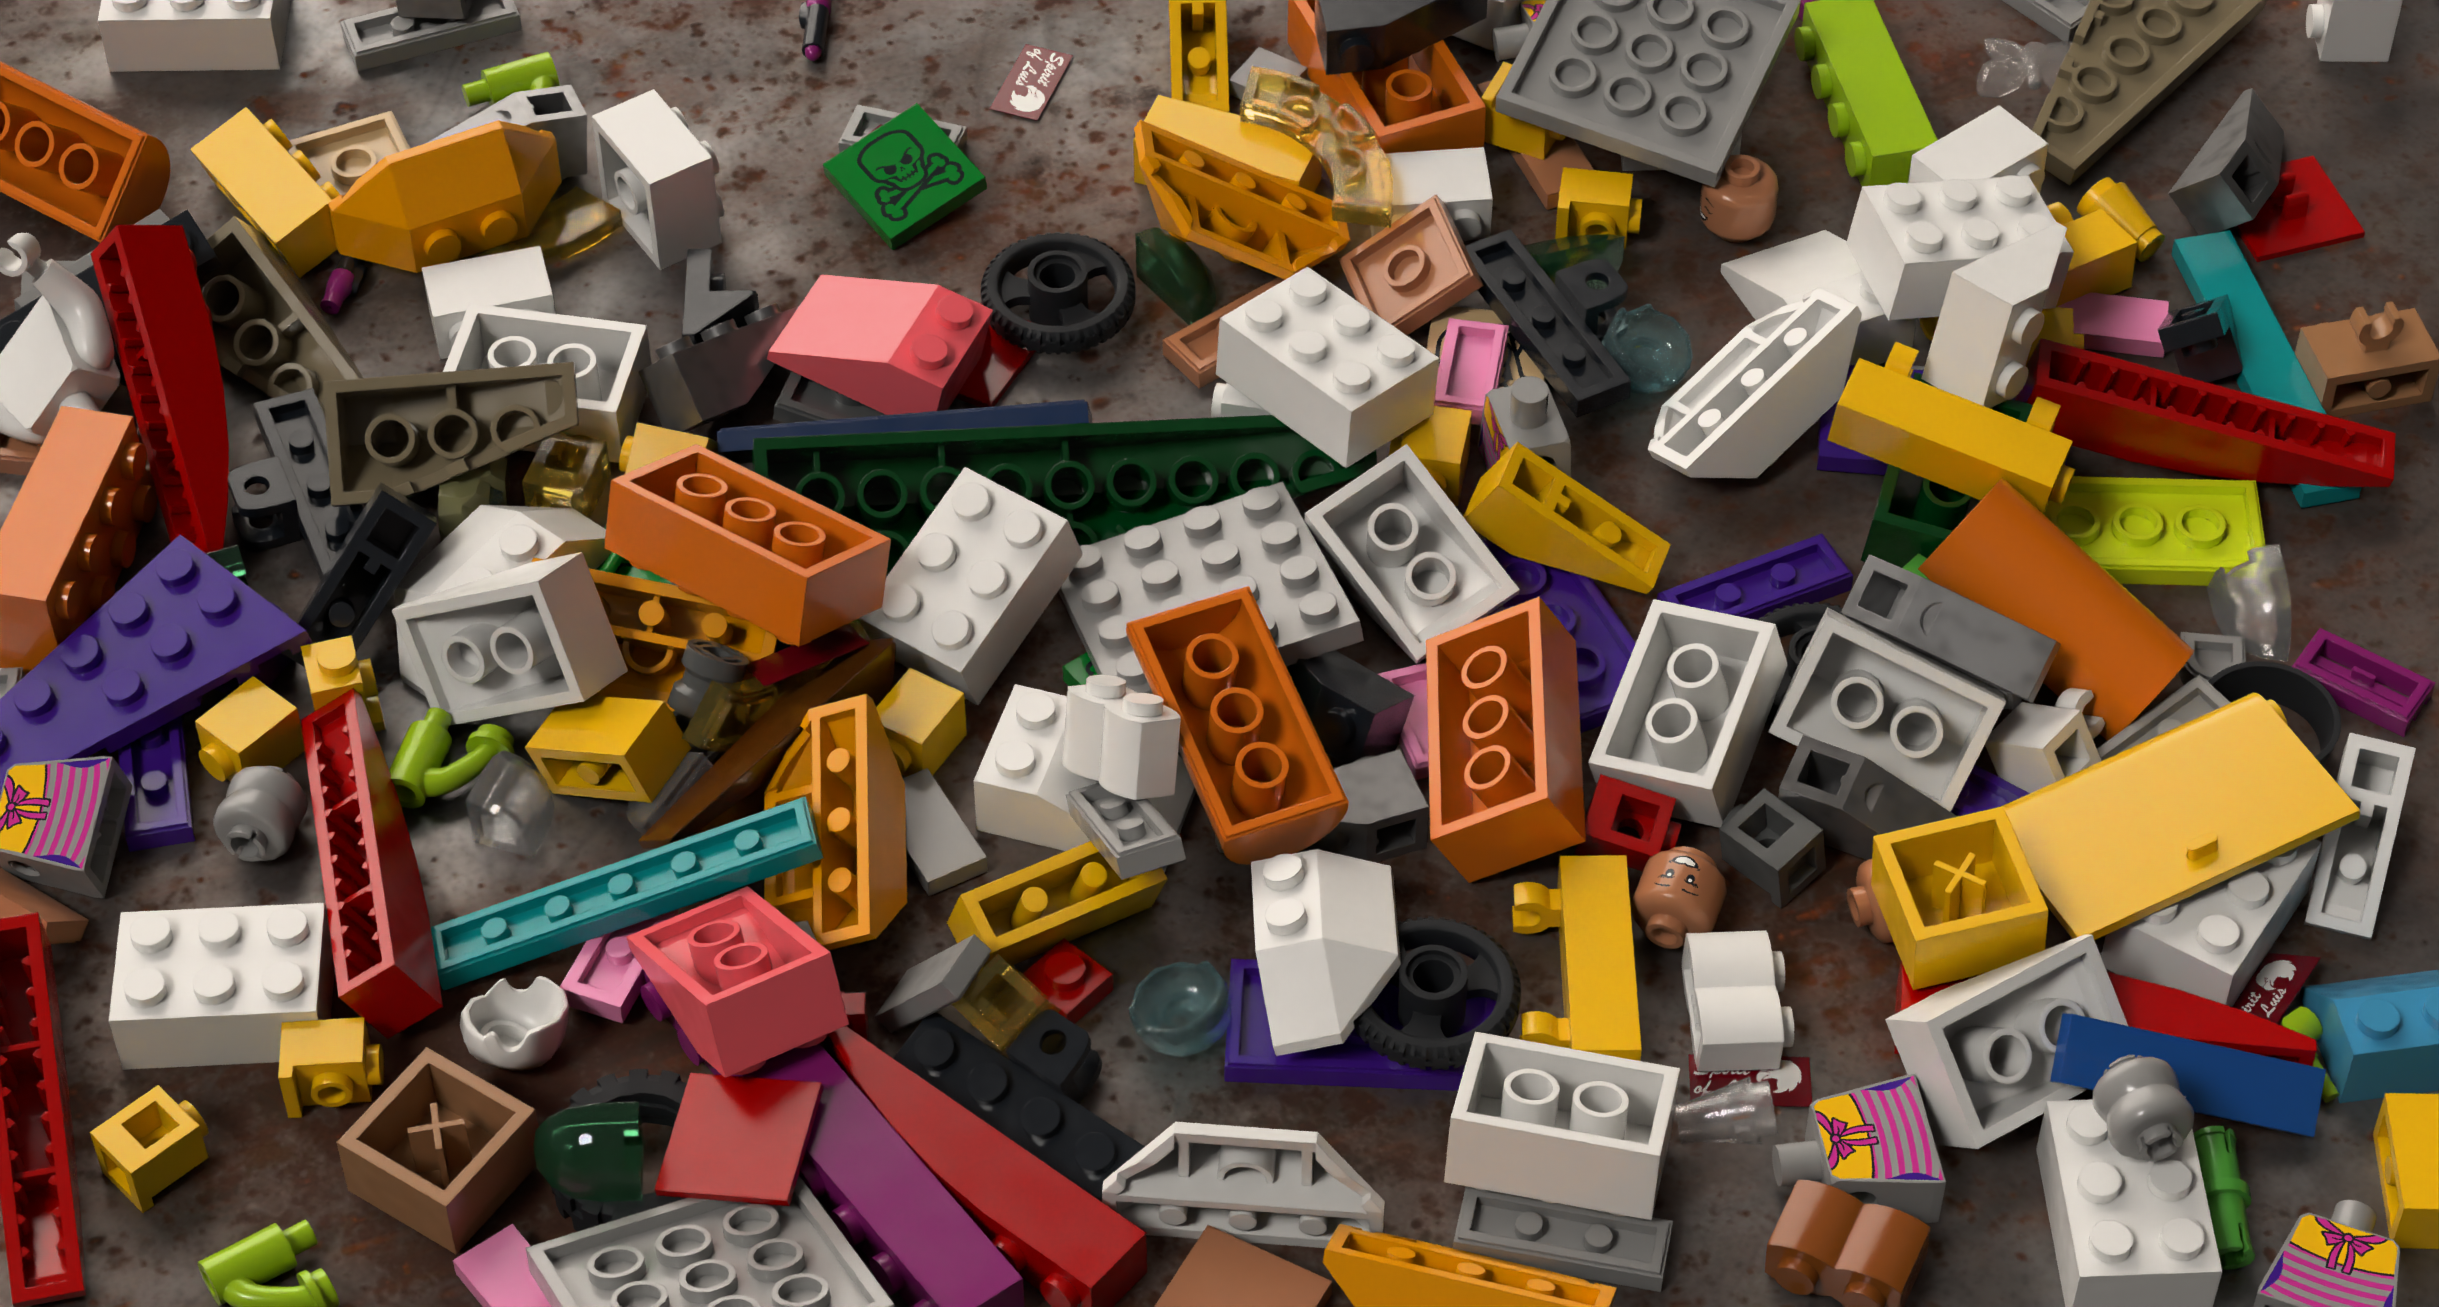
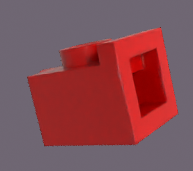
[1574,774,1681,872]

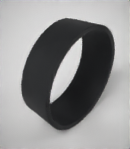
[2208,661,2341,767]

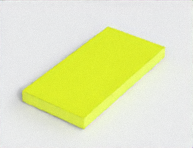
[2044,476,2269,587]

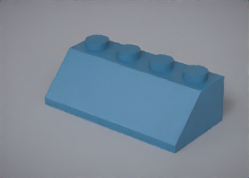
[2299,970,2439,1103]

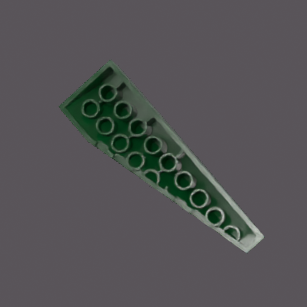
[752,415,1377,620]

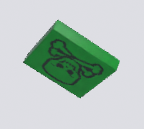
[823,103,987,250]

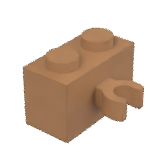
[2295,301,2439,417]

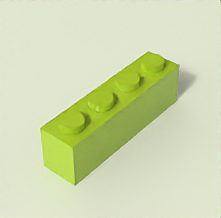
[1794,0,1937,186]

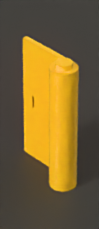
[2001,692,2360,940]

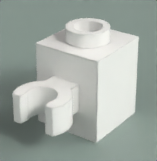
[1985,688,2105,793]

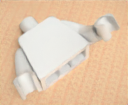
[0,233,121,445]

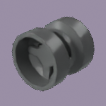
[667,639,749,725]

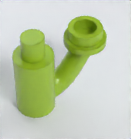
[462,52,559,107]
[389,707,515,809]
[198,1219,340,1307]

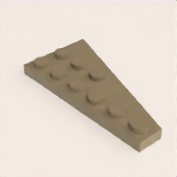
[2032,0,2267,186]

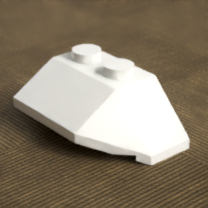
[1648,287,1862,478]
[394,505,611,697]
[1251,849,1401,1056]
[1102,1122,1385,1248]

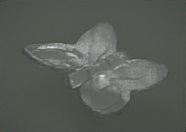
[1976,38,2072,98]

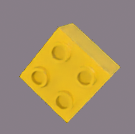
[1871,806,2049,990]

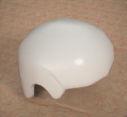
[460,976,570,1070]

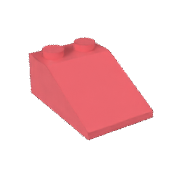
[767,275,993,415]
[626,886,849,1078]

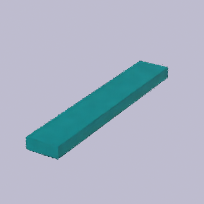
[2171,230,2362,508]
[431,796,824,990]

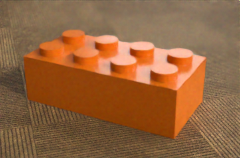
[1288,0,1486,171]
[0,406,157,676]
[604,444,891,647]
[1426,597,1586,883]

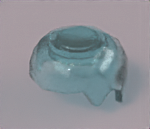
[1602,304,1693,394]
[1128,961,1232,1058]

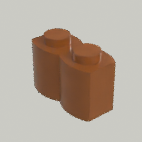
[1765,1180,1931,1307]

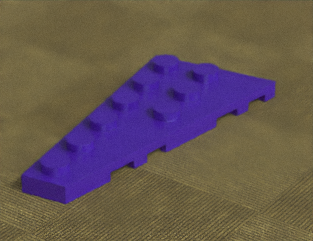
[0,534,313,794]

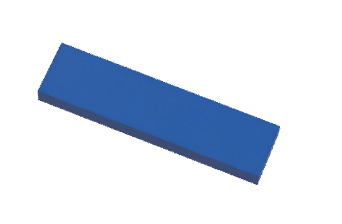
[2050,1013,2326,1137]

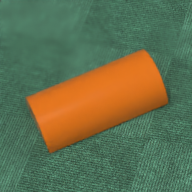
[0,61,170,243]
[1918,477,2194,741]
[1126,586,1349,865]

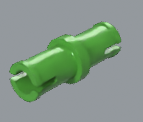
[2193,1126,2255,1270]

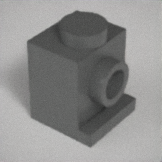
[1719,788,1826,909]

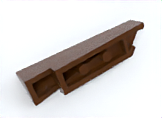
[638,638,896,849]

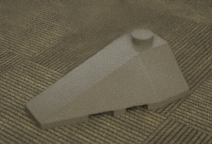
[198,216,363,415]
[323,362,579,507]

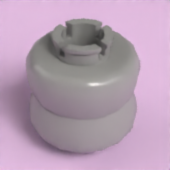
[213,765,308,862]
[2093,1055,2194,1161]

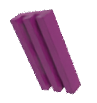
[2292,628,2436,737]

